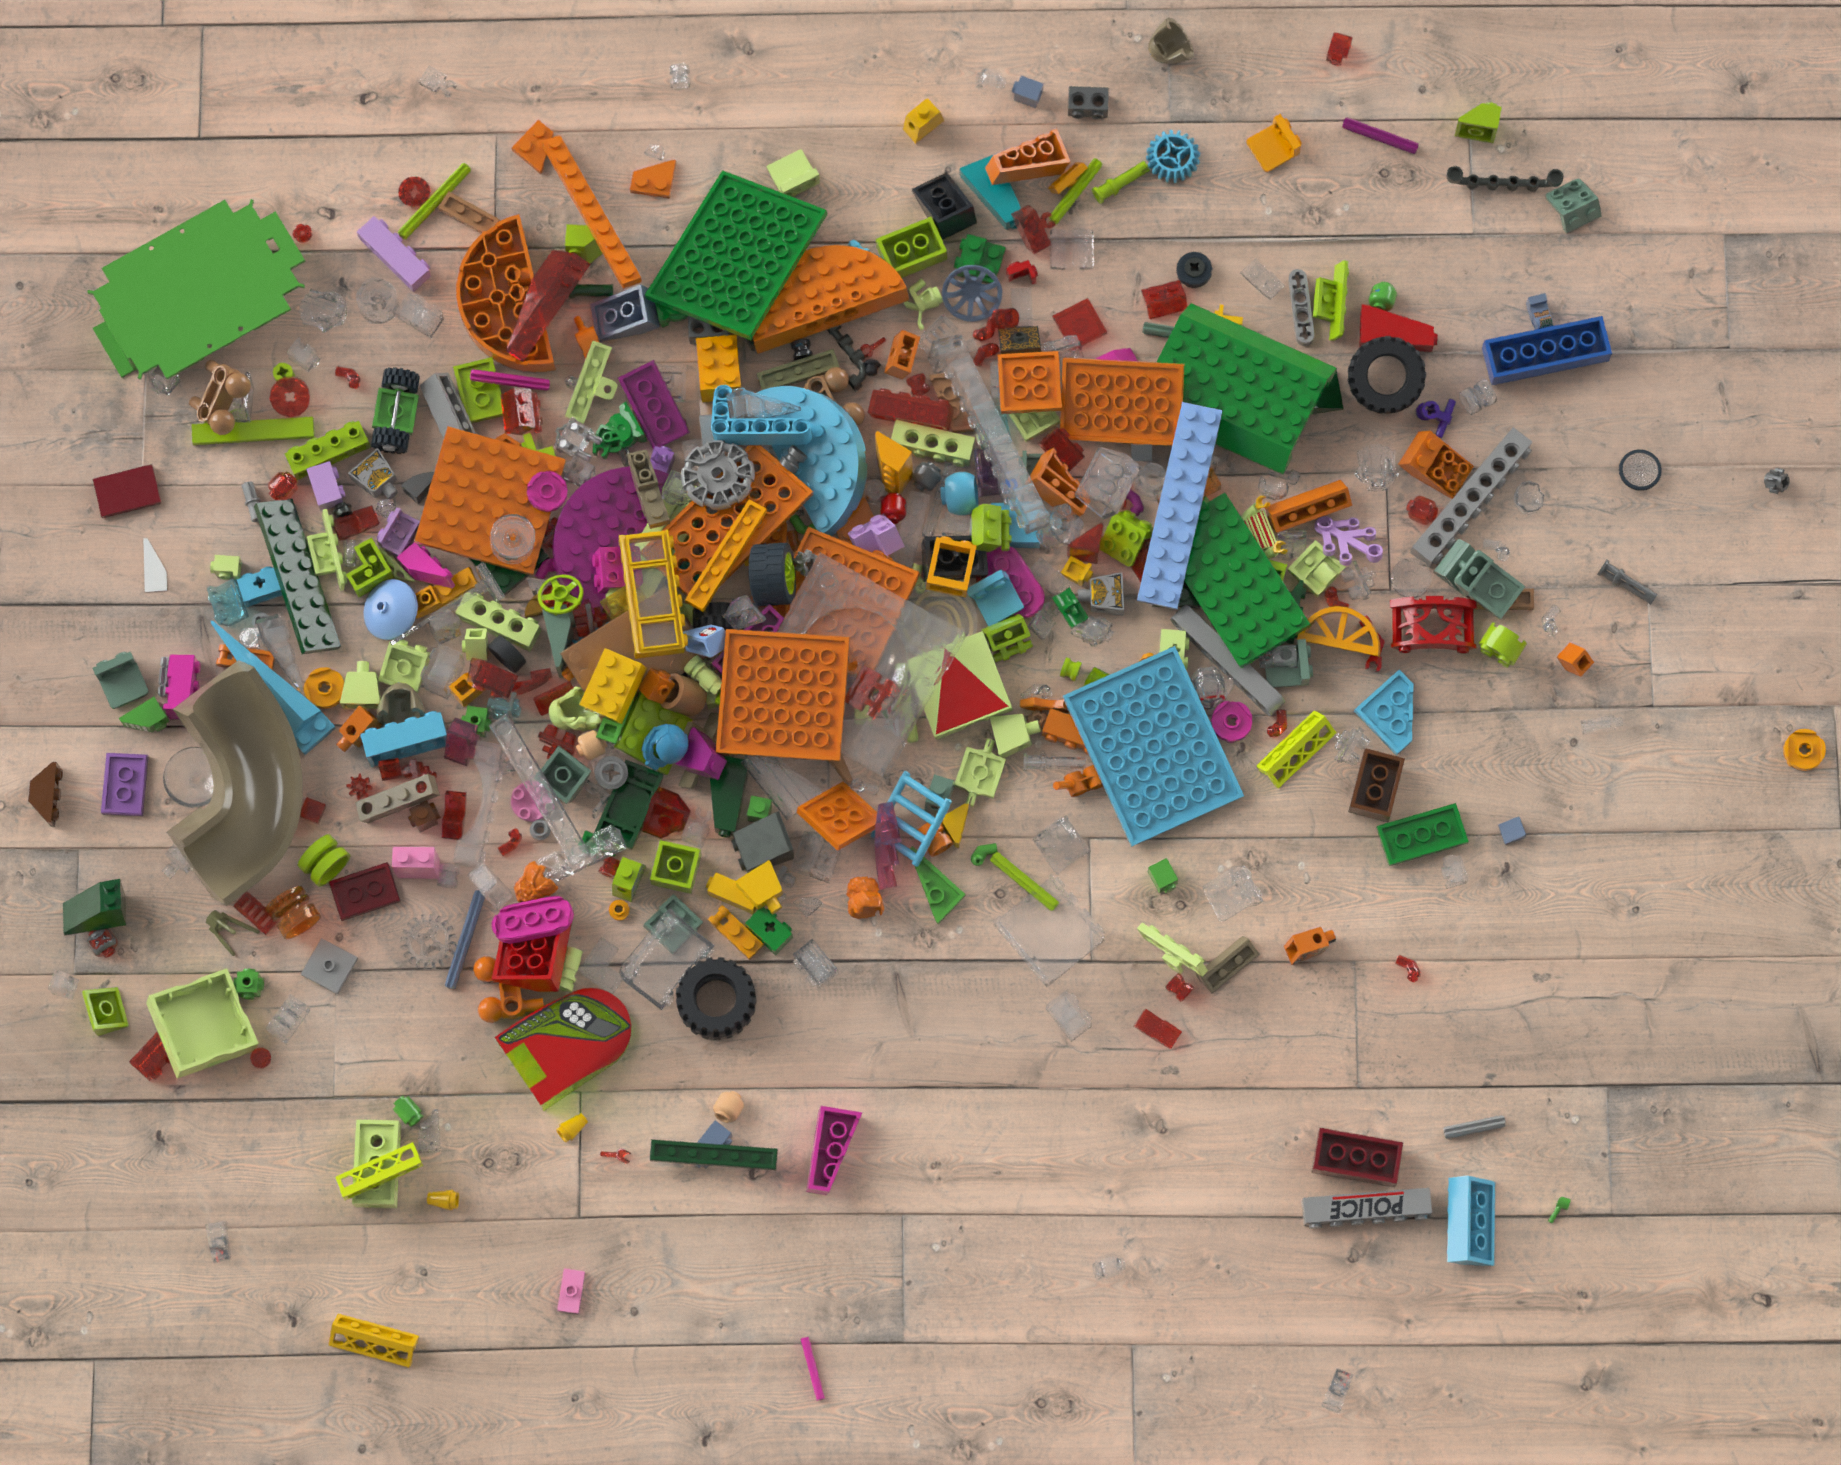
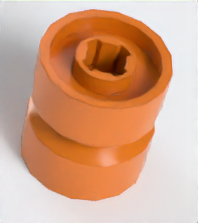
[918,822,954,857]

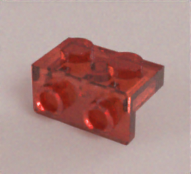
[1141,280,1187,319]

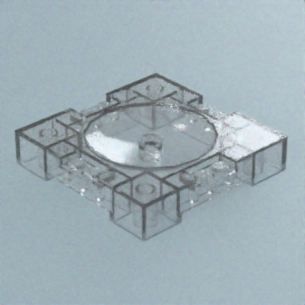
[777,552,967,779]

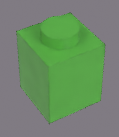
[747,795,772,822]
[1148,858,1178,893]

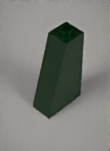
[710,756,750,838]

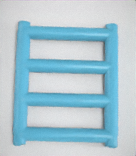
[870,771,952,867]

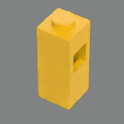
[706,872,756,915]

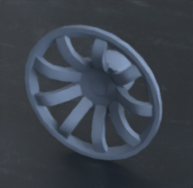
[942,265,1002,322]

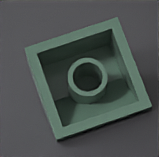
[534,746,592,804]

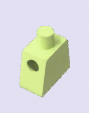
[340,661,381,709]
[990,714,1041,758]

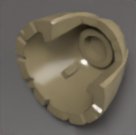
[1148,18,1194,64]
[377,682,425,725]

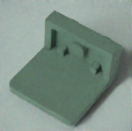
[1546,179,1602,233]
[1264,639,1313,688]
[92,652,149,709]

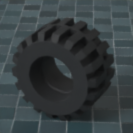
[692,602,744,631]

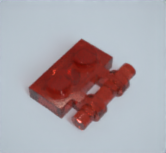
[845,665,894,718]

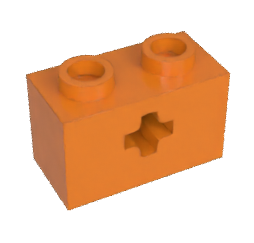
[884,330,920,380]

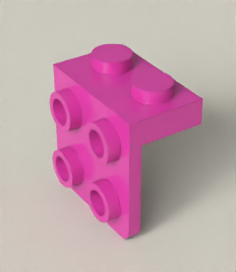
[592,546,643,593]

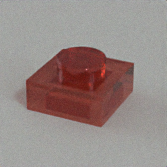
[378,758,403,781]
[299,797,326,825]

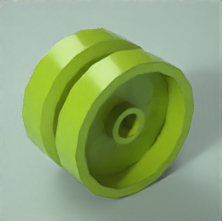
[297,834,351,887]

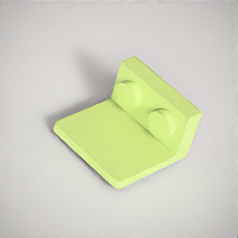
[767,149,820,197]

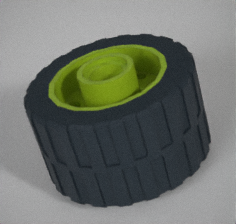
[749,543,796,606]

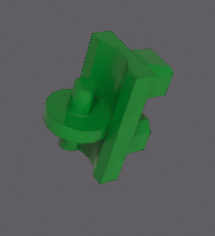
[1052,587,1089,629]

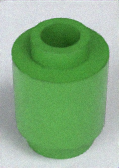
[393,1096,424,1127]

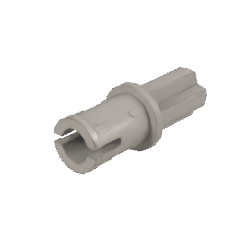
[242,481,261,522]

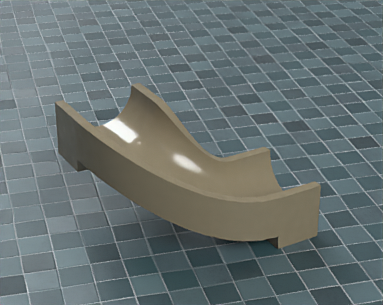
[167,660,303,906]

